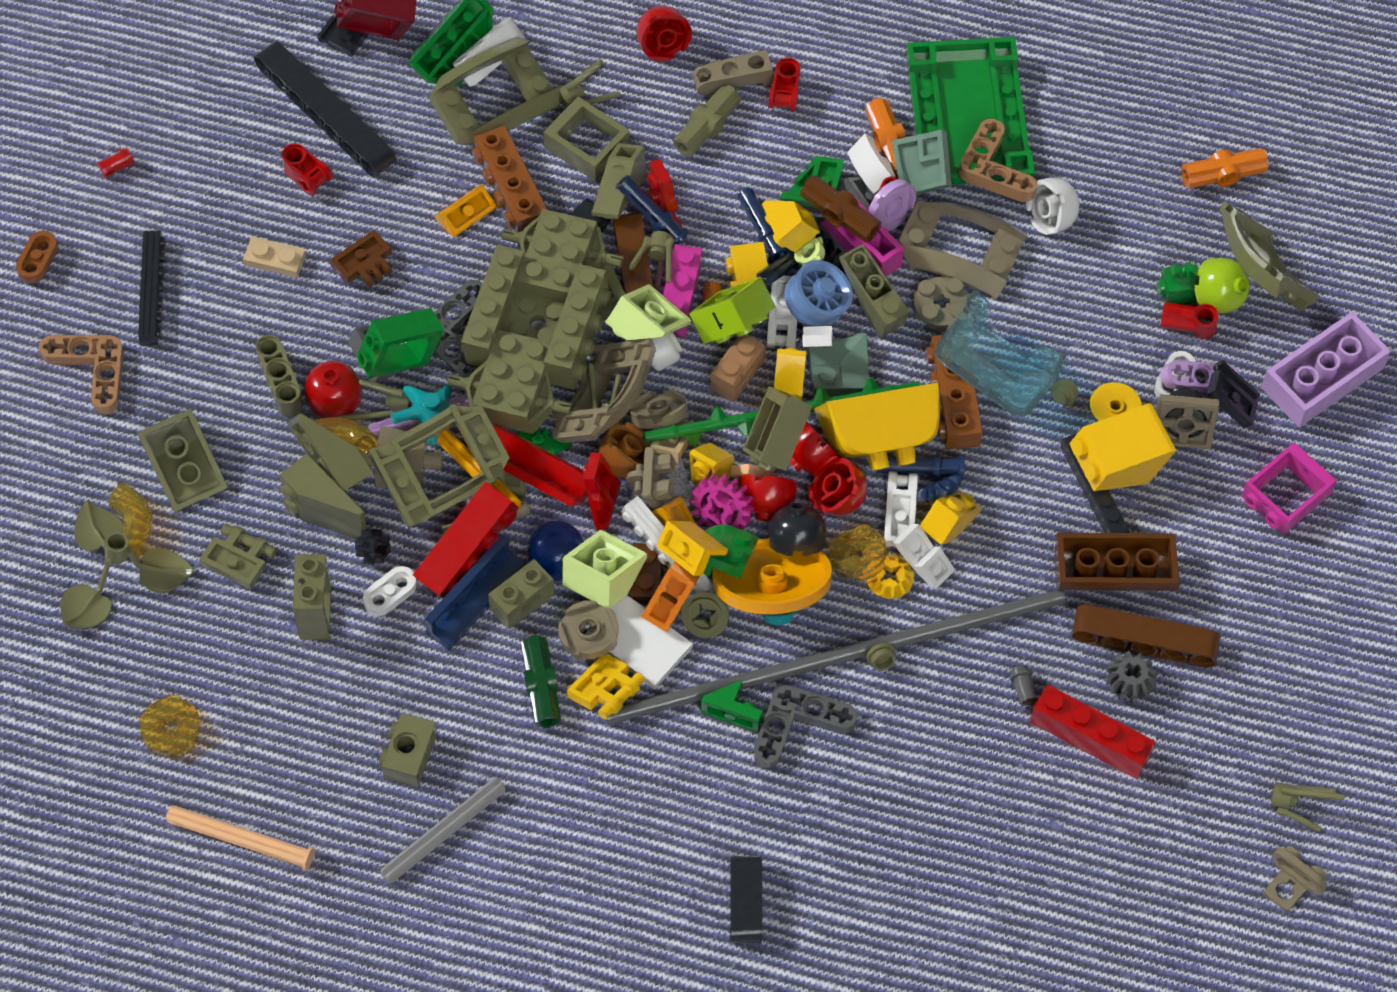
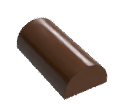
[1055,533,1180,591]

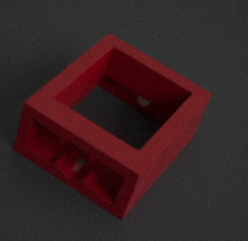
[334,0,417,41]

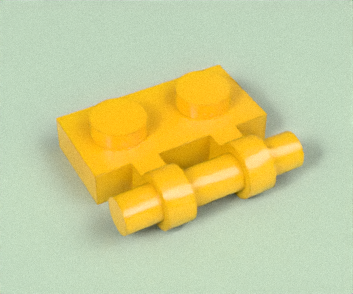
[567,653,645,720]

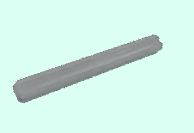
[380,777,506,883]

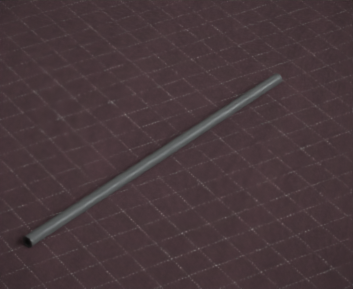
[606,590,1066,725]

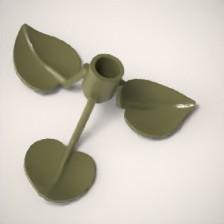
[60,500,193,629]

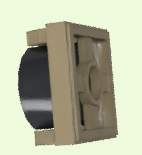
[1155,389,1219,449]

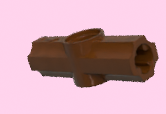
[800,175,882,243]

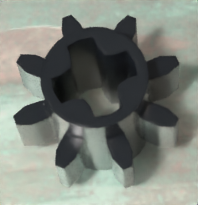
[354,529,391,565]

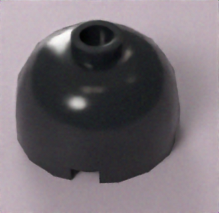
[768,501,827,556]

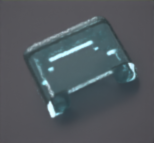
[935,289,1066,417]

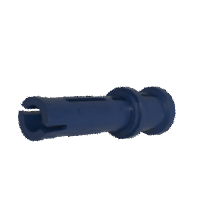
[615,175,689,248]
[737,188,790,264]
[877,453,965,481]

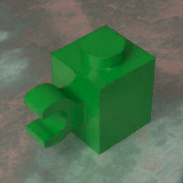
[1157,262,1200,304]

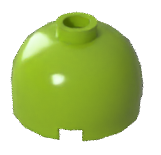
[1195,258,1250,314]

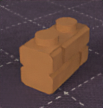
[710,334,766,402]

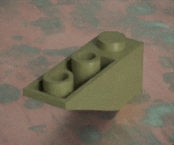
[592,143,647,219]
[839,244,910,338]

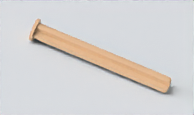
[166,806,315,871]

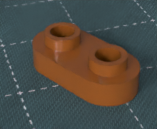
[16,231,58,283]

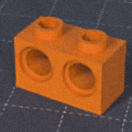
[641,561,700,632]

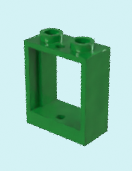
[356,308,444,378]

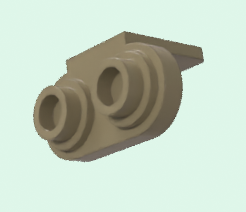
[1264,846,1327,912]

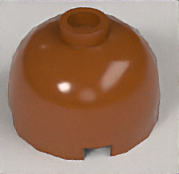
[598,421,653,480]

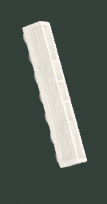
[621,496,717,610]

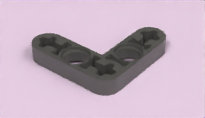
[434,280,482,378]
[753,685,857,769]

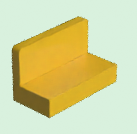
[656,520,728,576]

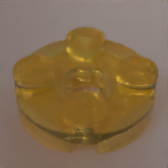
[828,524,889,581]
[139,695,201,757]

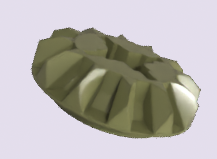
[681,590,730,638]

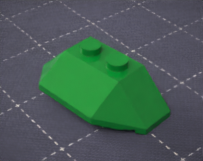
[408,0,494,86]

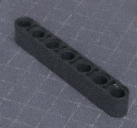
[254,41,396,178]

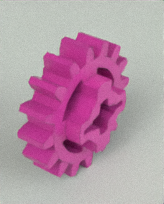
[690,474,754,530]

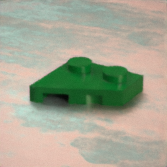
[780,156,844,209]

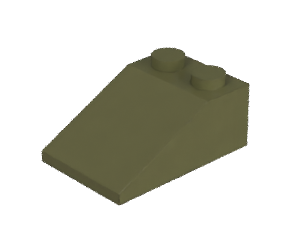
[137,408,228,512]
[287,413,373,491]
[279,454,367,539]

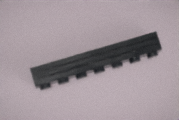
[138,230,166,346]
[1060,434,1131,533]

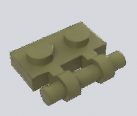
[199,523,277,590]

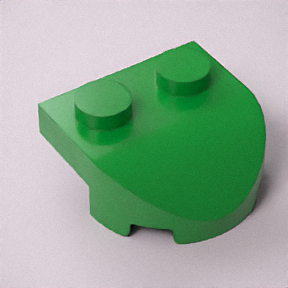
[703,524,759,579]

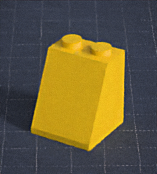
[1069,403,1176,491]

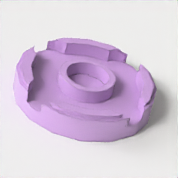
[868,179,916,231]

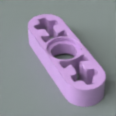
[1160,360,1240,392]

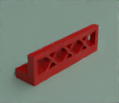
[492,424,587,507]

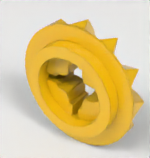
[867,554,914,599]

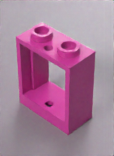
[1241,442,1337,535]

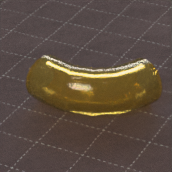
[314,417,378,455]
[109,483,153,559]

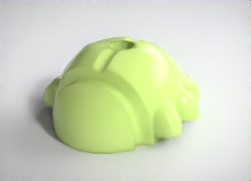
[794,237,825,266]

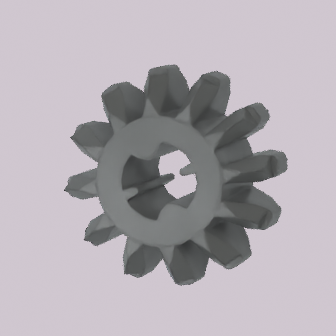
[1105,650,1157,704]

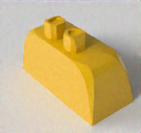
[814,382,940,471]

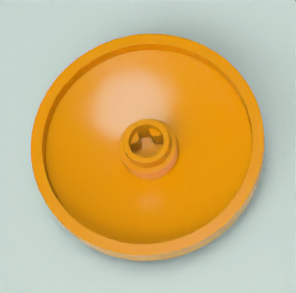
[712,538,832,614]

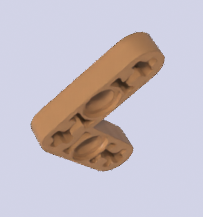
[959,119,1038,202]
[39,335,124,415]

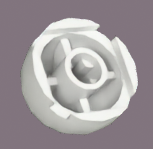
[1026,177,1080,235]

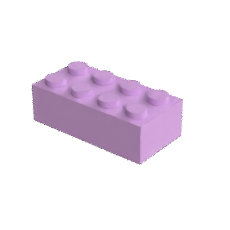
[1261,312,1391,428]

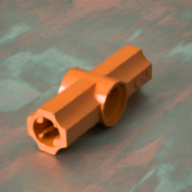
[865,97,906,179]
[1181,148,1269,189]

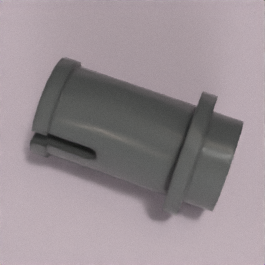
[1009,665,1038,706]

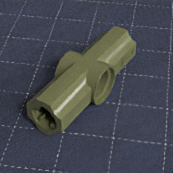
[673,85,741,157]

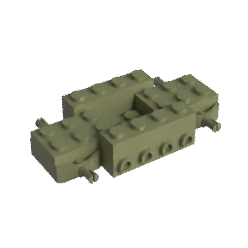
[448,209,624,434]

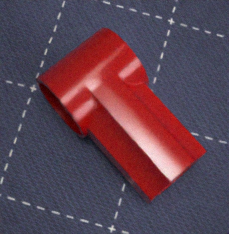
[1160,302,1219,339]

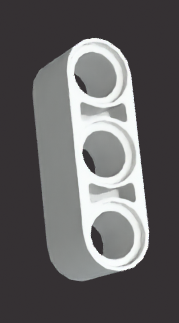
[453,17,526,87]

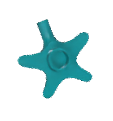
[390,384,452,445]

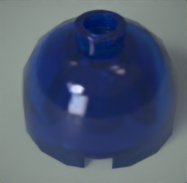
[527,520,584,581]

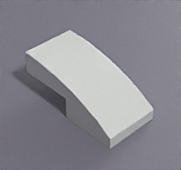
[847,133,895,195]
[803,326,833,347]
[893,523,955,589]

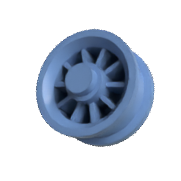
[784,260,853,327]

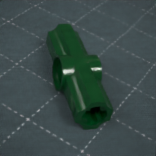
[521,635,561,728]

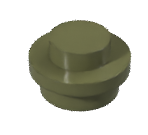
[1051,378,1079,406]
[866,643,896,671]

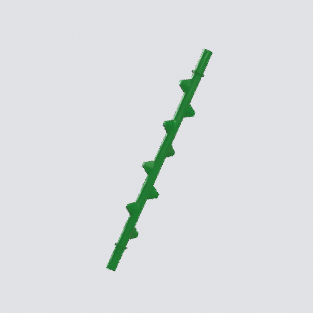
[643,378,920,446]

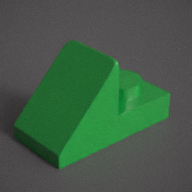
[701,680,763,733]

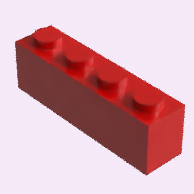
[413,481,519,598]
[1030,684,1156,780]

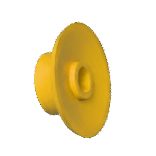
[1090,382,1142,421]

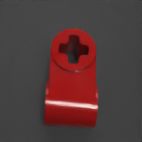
[768,57,800,112]
[282,143,333,196]

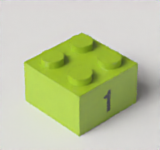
[689,277,776,344]

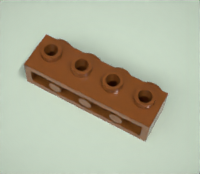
[472,125,547,232]
[926,333,982,450]

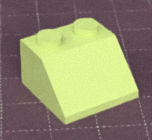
[606,284,692,340]
[562,530,647,608]

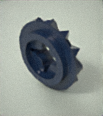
[917,475,962,503]

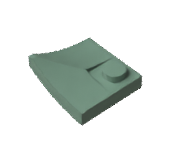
[892,130,952,196]
[807,333,870,395]

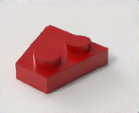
[647,158,683,228]
[583,453,621,532]

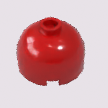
[636,5,692,62]
[304,361,363,420]
[790,421,839,475]
[808,456,868,516]
[739,474,798,522]

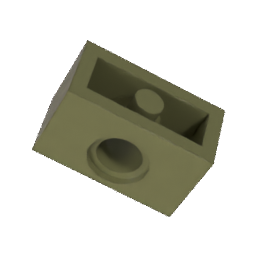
[488,559,554,630]
[379,712,438,788]

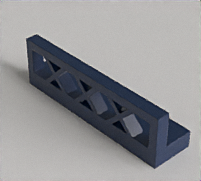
[425,535,526,651]

